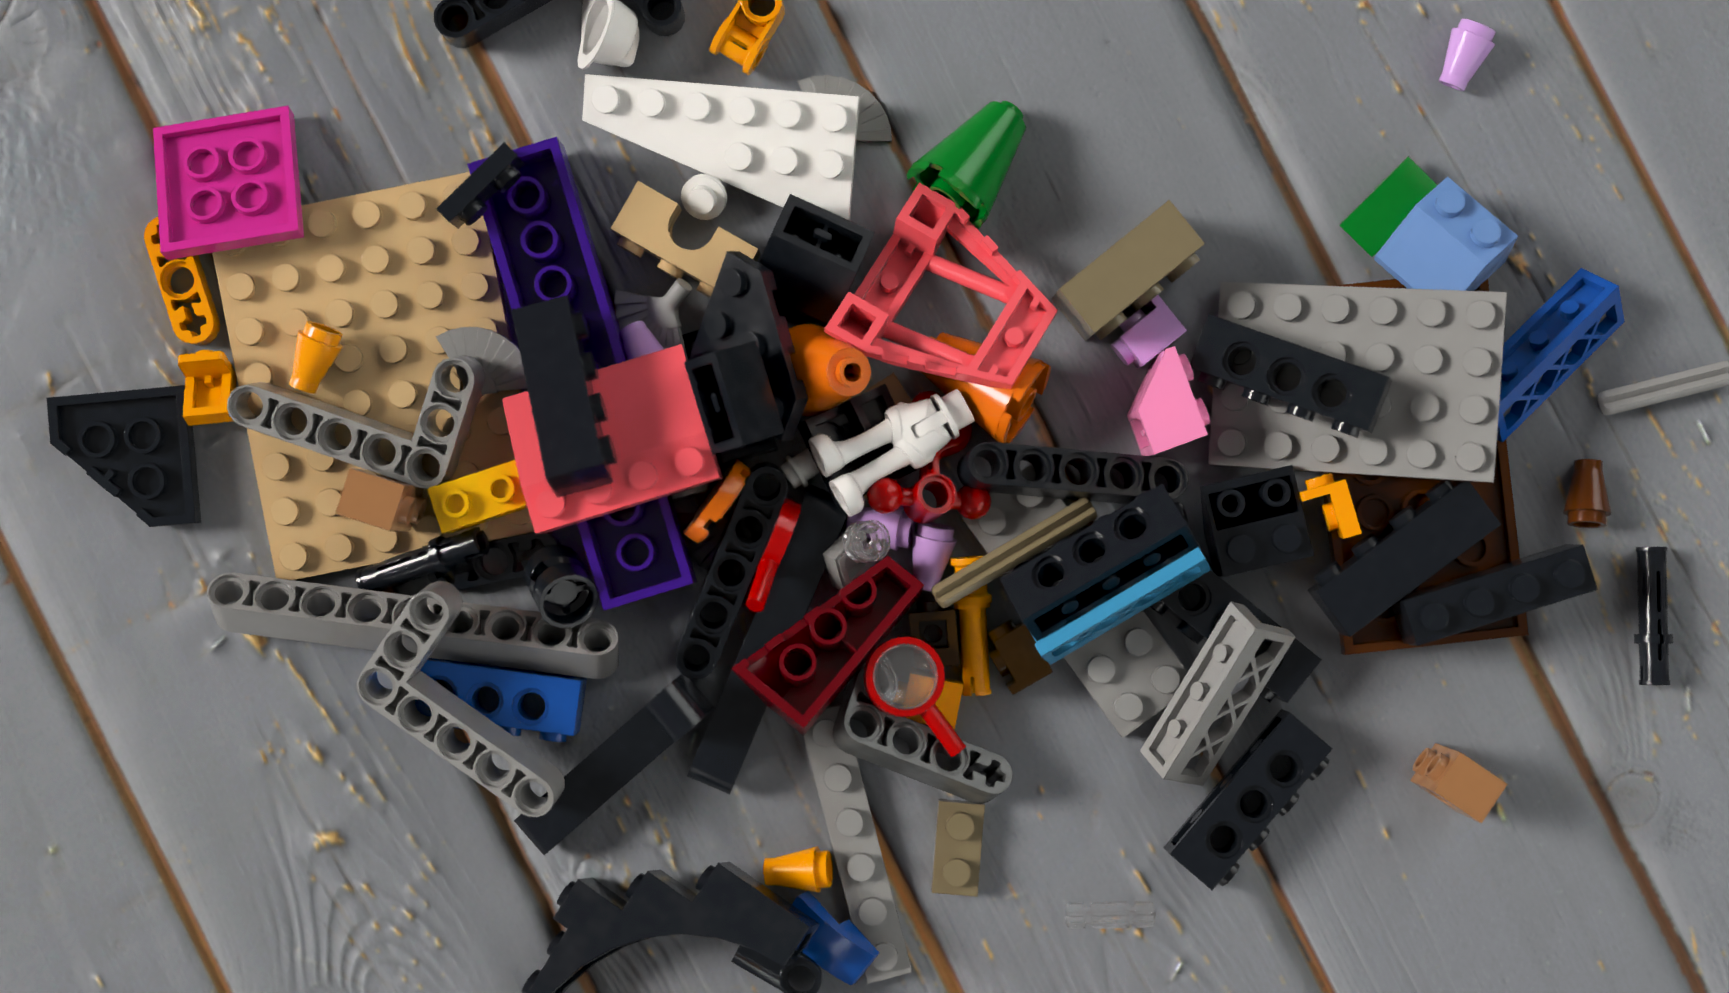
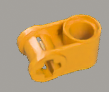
[709,0,785,75]

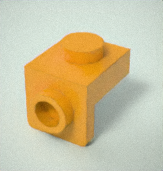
[178,350,237,426]

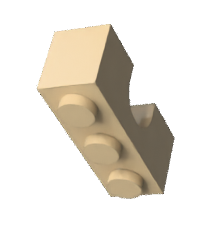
[610,181,761,298]

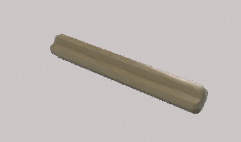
[931,498,1097,608]

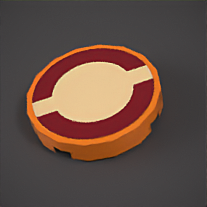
[683,459,751,543]

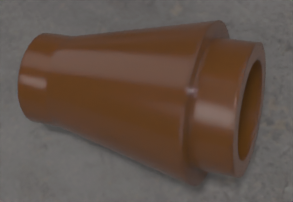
[1563,459,1611,528]

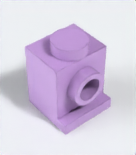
[1110,295,1187,369]

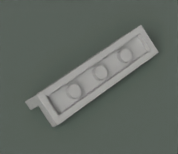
[1140,601,1295,786]

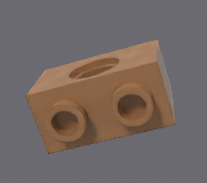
[335,468,427,531]
[1410,743,1508,824]

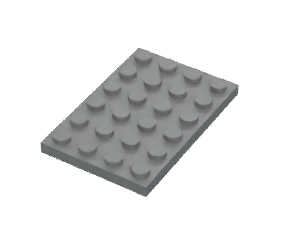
[1208,282,1507,483]

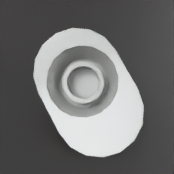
[578,0,639,70]

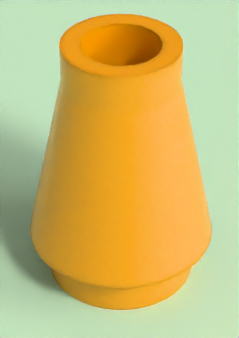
[289,321,343,394]
[763,846,833,893]

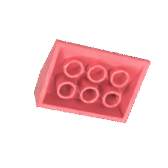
[502,344,723,534]

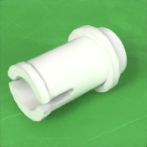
[780,448,819,489]

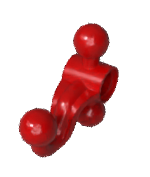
[867,390,992,524]

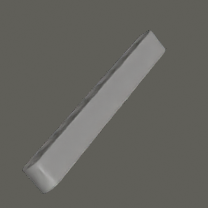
[207,573,619,679]

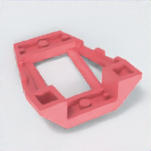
[824,182,1058,389]

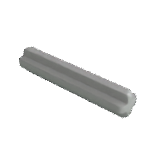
[1598,360,1729,415]

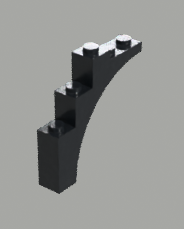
[522,862,820,993]

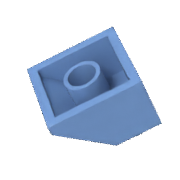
[1374,176,1518,291]

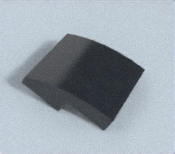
[798,384,920,508]

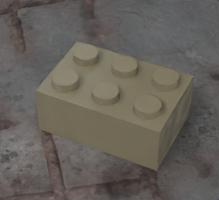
[1051,200,1205,341]

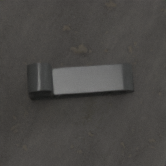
[832,660,1013,804]

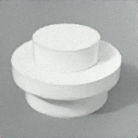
[681,174,727,220]

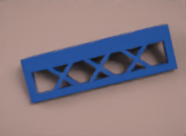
[1497,268,1625,443]

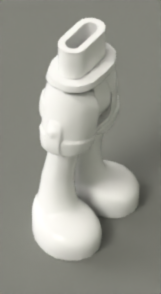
[808,389,975,517]

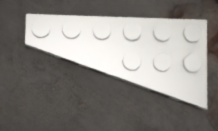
[582,74,860,221]

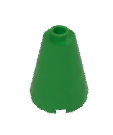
[906,101,1026,230]

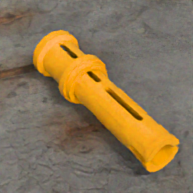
[949,555,993,696]

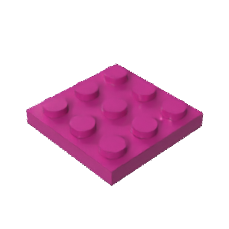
[153,106,304,260]

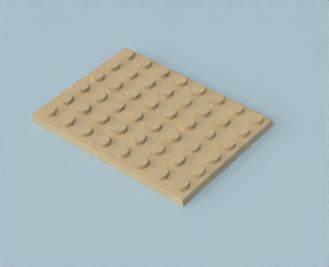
[212,172,535,580]

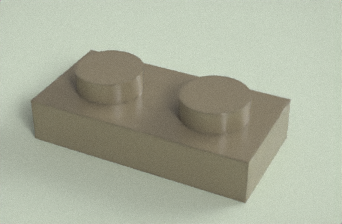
[931,799,985,897]

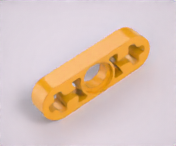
[144,217,220,346]

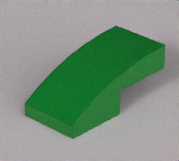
[1339,156,1438,257]

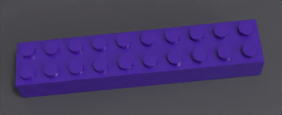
[467,136,698,611]

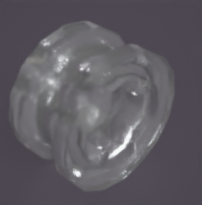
[843,520,890,563]

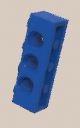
[415,658,587,742]

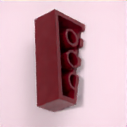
[731,556,924,736]

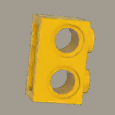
[427,460,528,534]

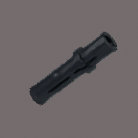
[356,527,490,591]
[1634,547,1673,685]

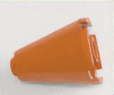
[789,324,871,416]
[921,332,1051,443]

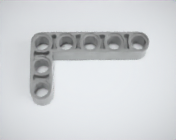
[227,355,485,489]
[357,581,565,817]

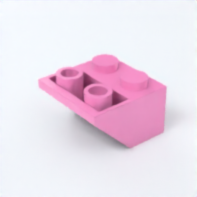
[1127,346,1210,456]

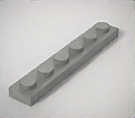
[804,704,912,984]

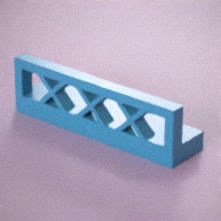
[1032,547,1211,665]

